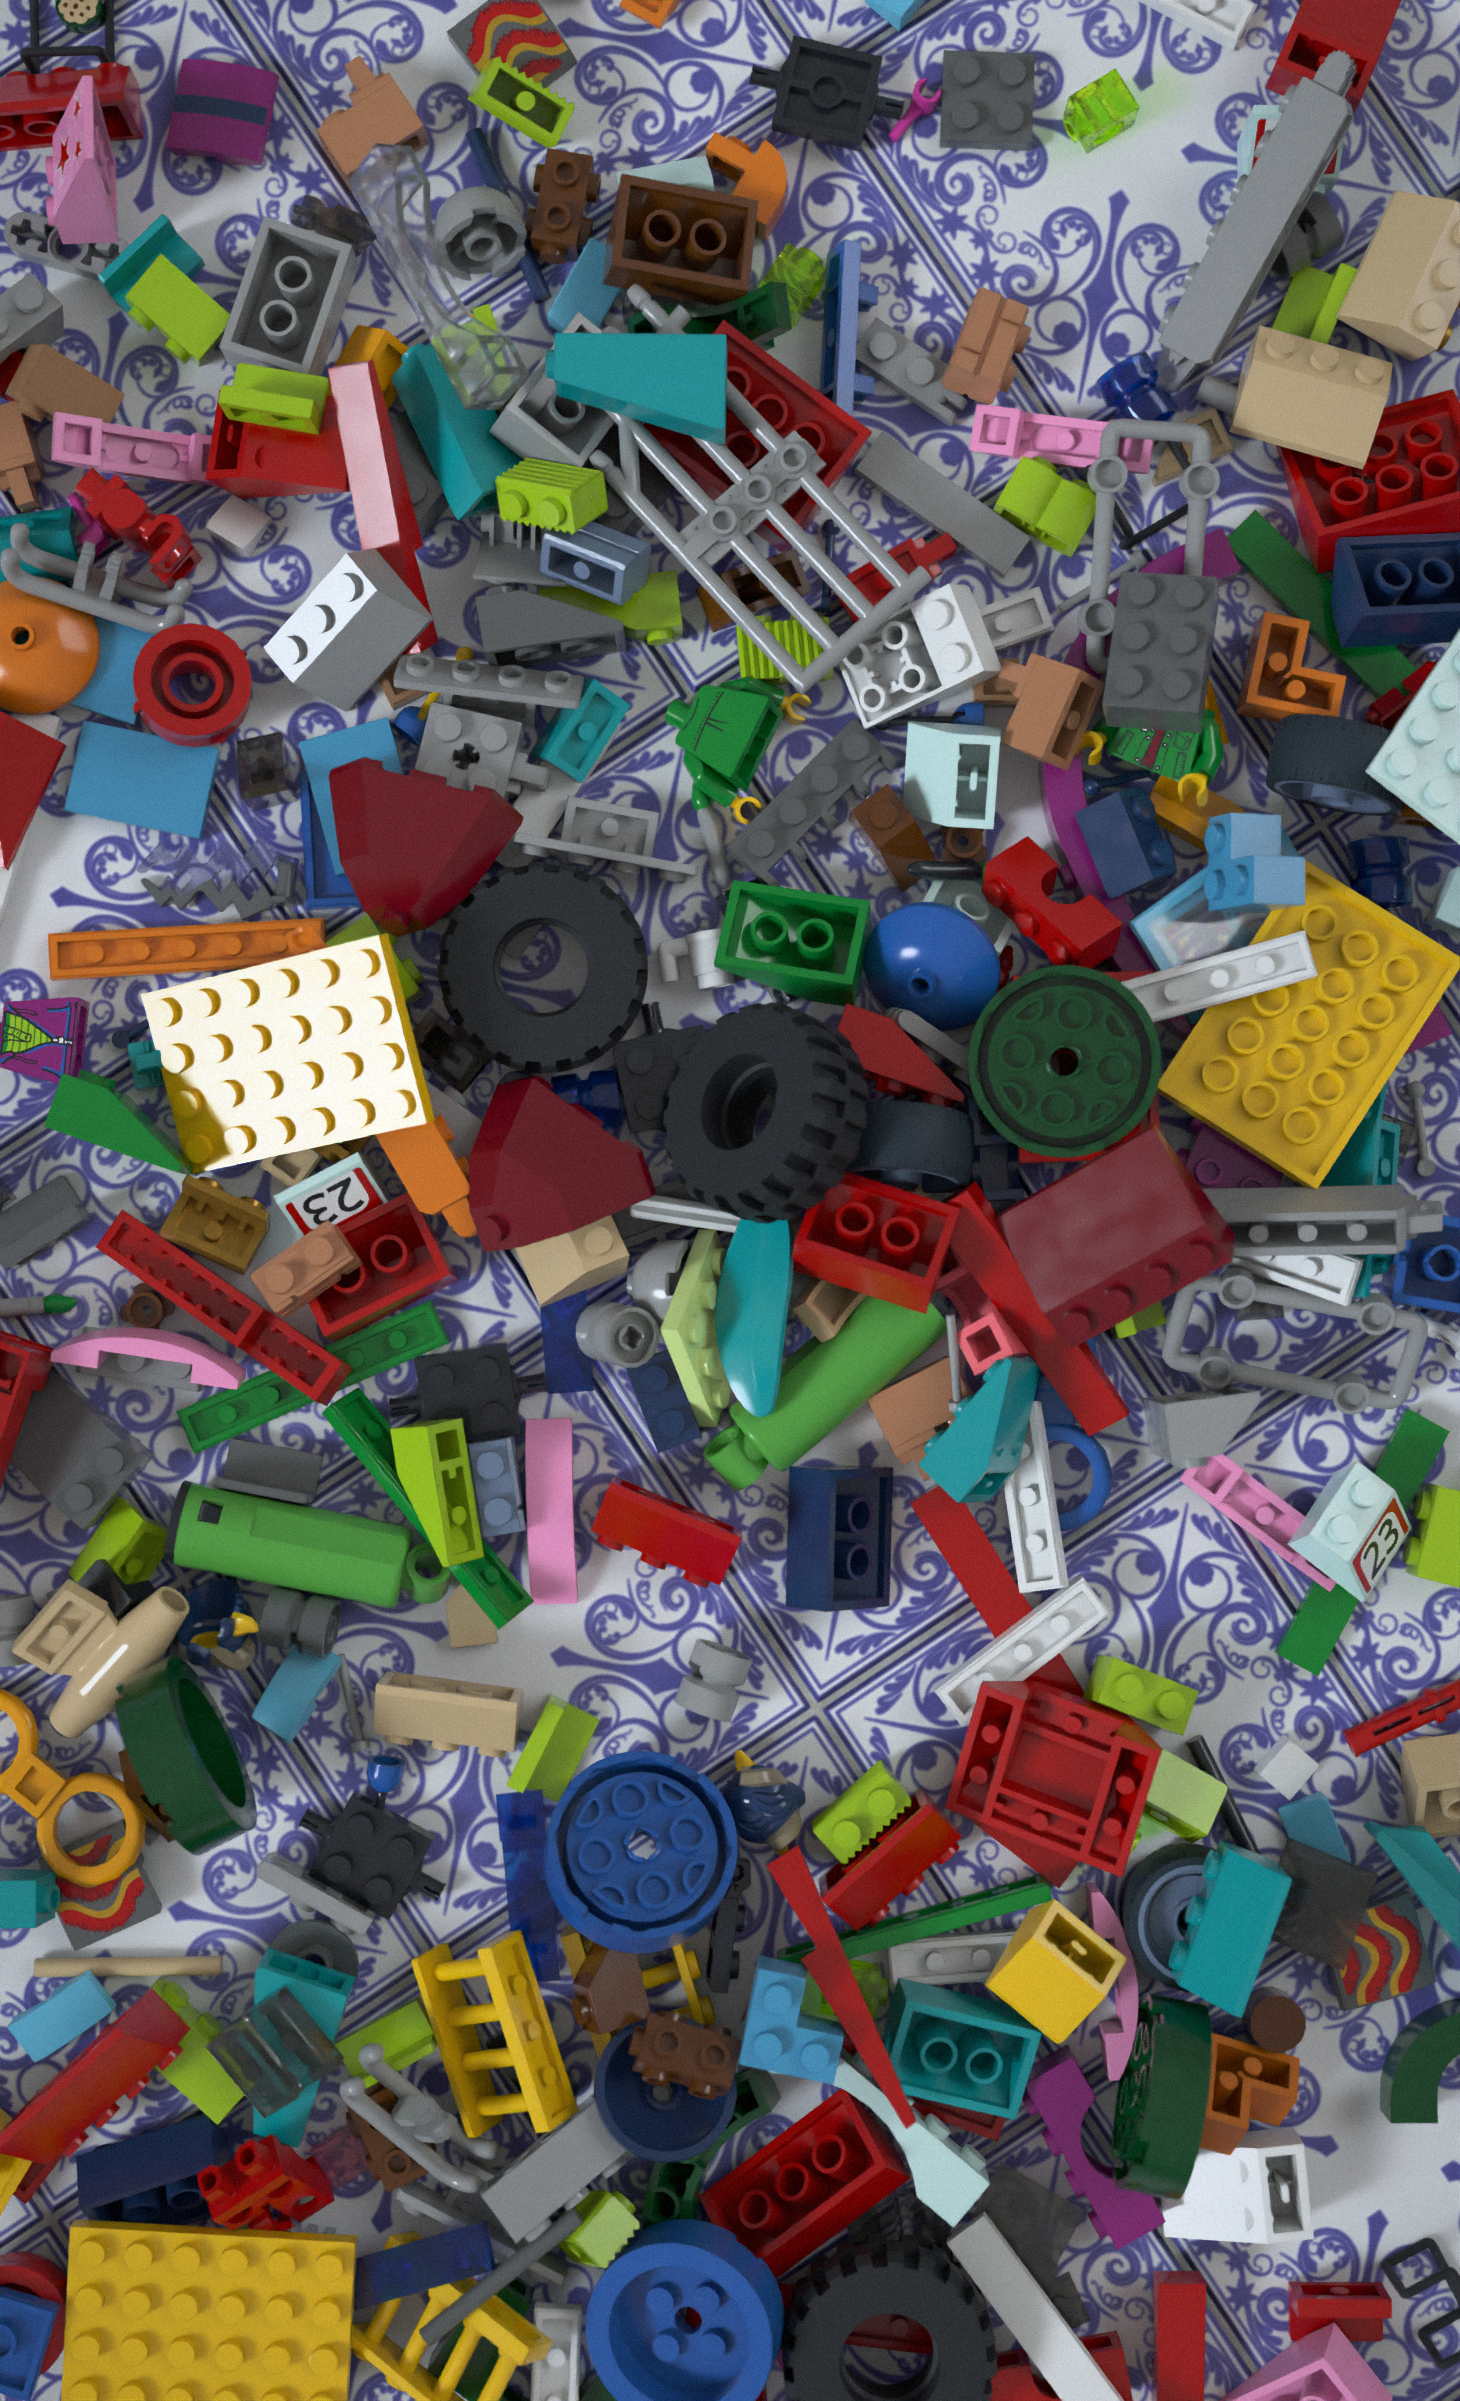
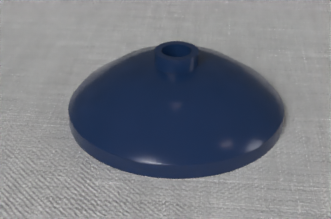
[594,2014,737,2163]

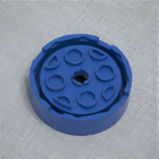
[544,1751,738,1953]
[586,2219,785,2401]

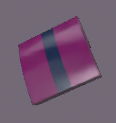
[165,59,279,165]

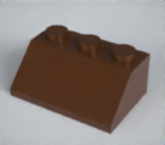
[602,173,759,306]

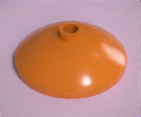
[0,577,100,715]

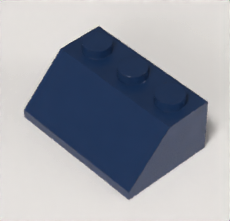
[1330,532,1460,648]
[786,1465,893,1612]
[76,2114,234,2226]

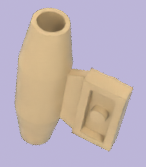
[12,1579,190,1738]

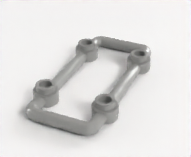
[1077,419,1220,676]
[1162,1267,1428,1415]

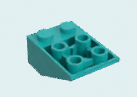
[918,1357,1041,1503]

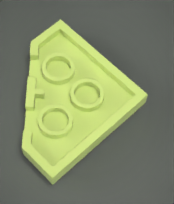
[660,1229,730,1427]

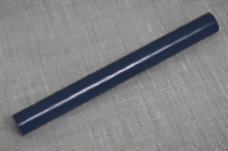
[465,127,552,304]

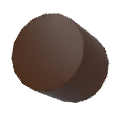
[1241,1987,1306,2053]

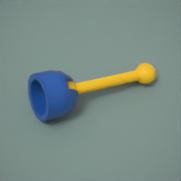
[391,646,474,747]

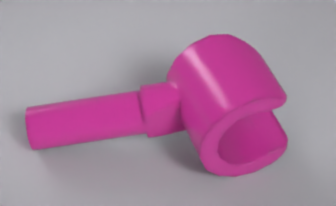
[888,78,941,143]
[68,492,110,557]

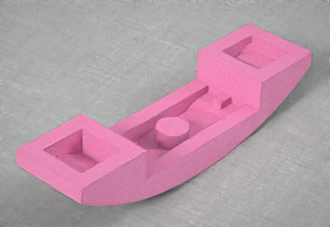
[969,404,1155,474]
[51,412,217,486]
[50,1327,246,1390]
[525,1418,578,1605]
[1179,1453,1336,1592]
[1085,1882,1139,2081]

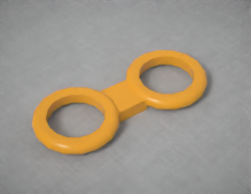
[0,1688,147,1885]

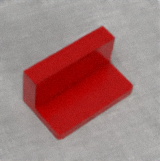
[1288,2281,1392,2342]

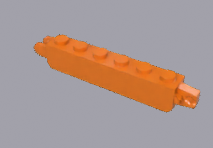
[284,922,477,1238]

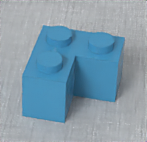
[1204,813,1305,913]
[739,1955,844,2085]

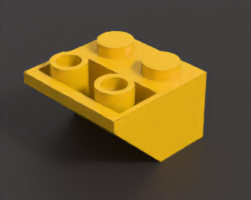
[985,1899,1127,2044]

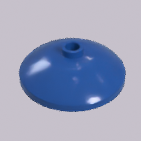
[864,902,1001,1032]

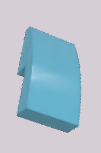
[251,1645,343,1744]
[7,1969,117,2063]

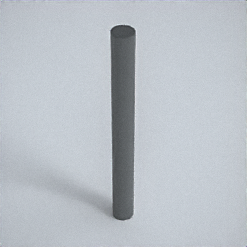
[419,2207,584,2346]

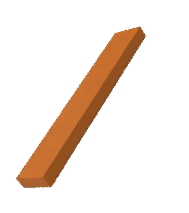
[48,918,327,981]

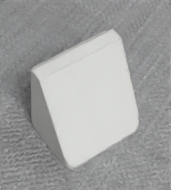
[205,494,273,558]
[1254,1734,1320,1800]

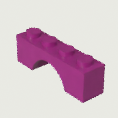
[1022,2044,1166,2250]

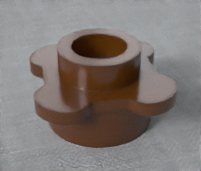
[939,825,988,863]
[119,1283,175,1330]

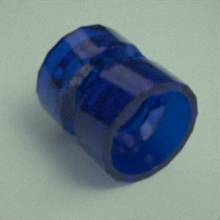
[1095,352,1179,422]
[1347,836,1413,909]
[551,1068,623,1130]

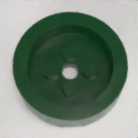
[968,965,1161,1158]
[114,1655,257,1856]
[1112,1993,1212,2201]

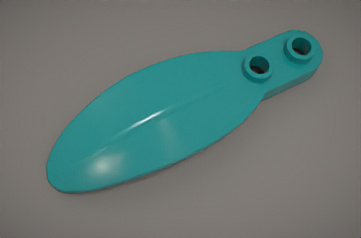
[715,1219,794,1417]

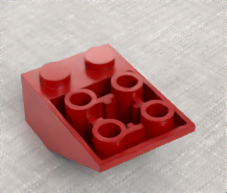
[1265,0,1401,114]
[205,390,350,499]
[837,1003,965,1108]

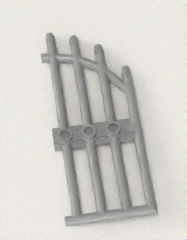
[589,284,932,695]

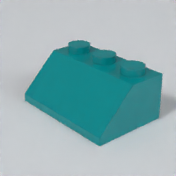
[1168,1840,1292,2018]
[884,1978,1042,2120]

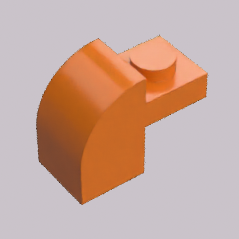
[706,132,787,242]

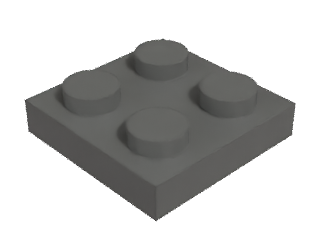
[939,50,1035,151]

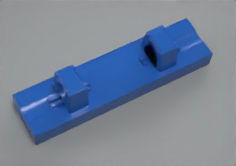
[820,239,879,417]

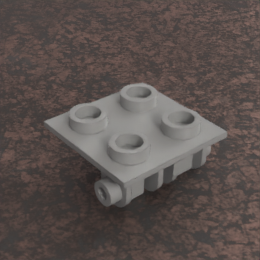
[473,509,566,588]

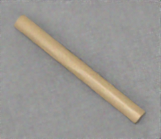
[34,1956,223,1977]

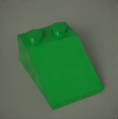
[714,880,872,1007]
[44,1069,197,1177]

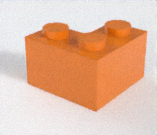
[1236,612,1347,723]
[1200,2033,1300,2156]

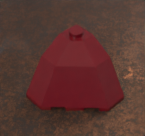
[328,757,524,938]
[469,1075,657,1252]

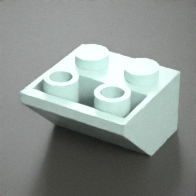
[903,721,1001,829]

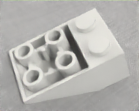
[838,583,1002,729]
[1160,2127,1314,2244]

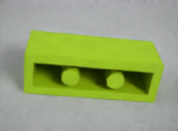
[147,1977,254,2125]

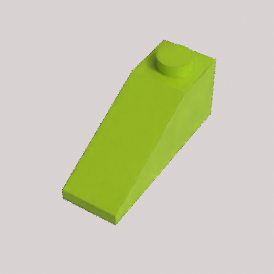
[538,570,683,645]
[390,1418,484,1567]

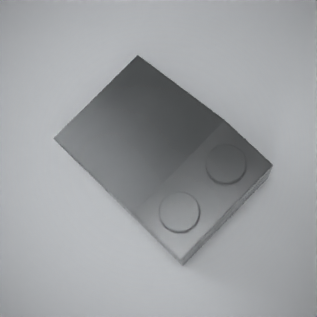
[475,586,627,668]
[10,1368,155,1530]

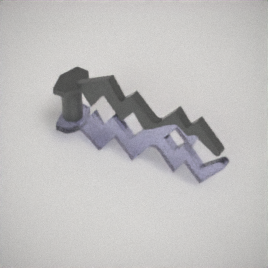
[137,837,299,920]

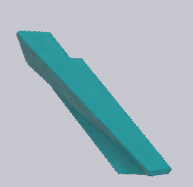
[1323,1082,1401,1298]
[1363,1821,1460,1953]

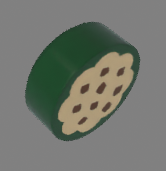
[55,0,104,34]

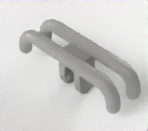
[0,522,193,634]
[339,2043,500,2193]

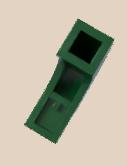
[626,281,792,351]
[1380,1998,1460,2123]

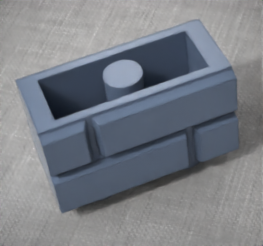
[540,521,652,606]
[466,1436,527,1538]

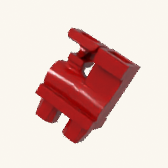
[75,467,203,590]
[197,2134,335,2231]

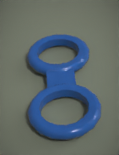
[1003,1335,1112,1532]

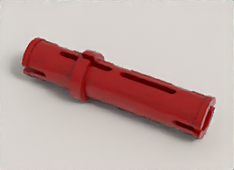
[1342,1678,1460,1757]

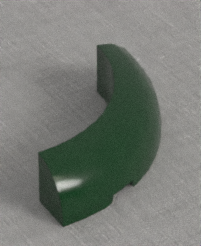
[642,2067,781,2229]

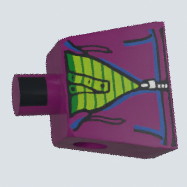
[0,997,90,1084]

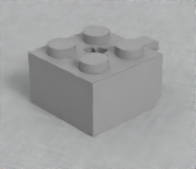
[415,702,550,802]

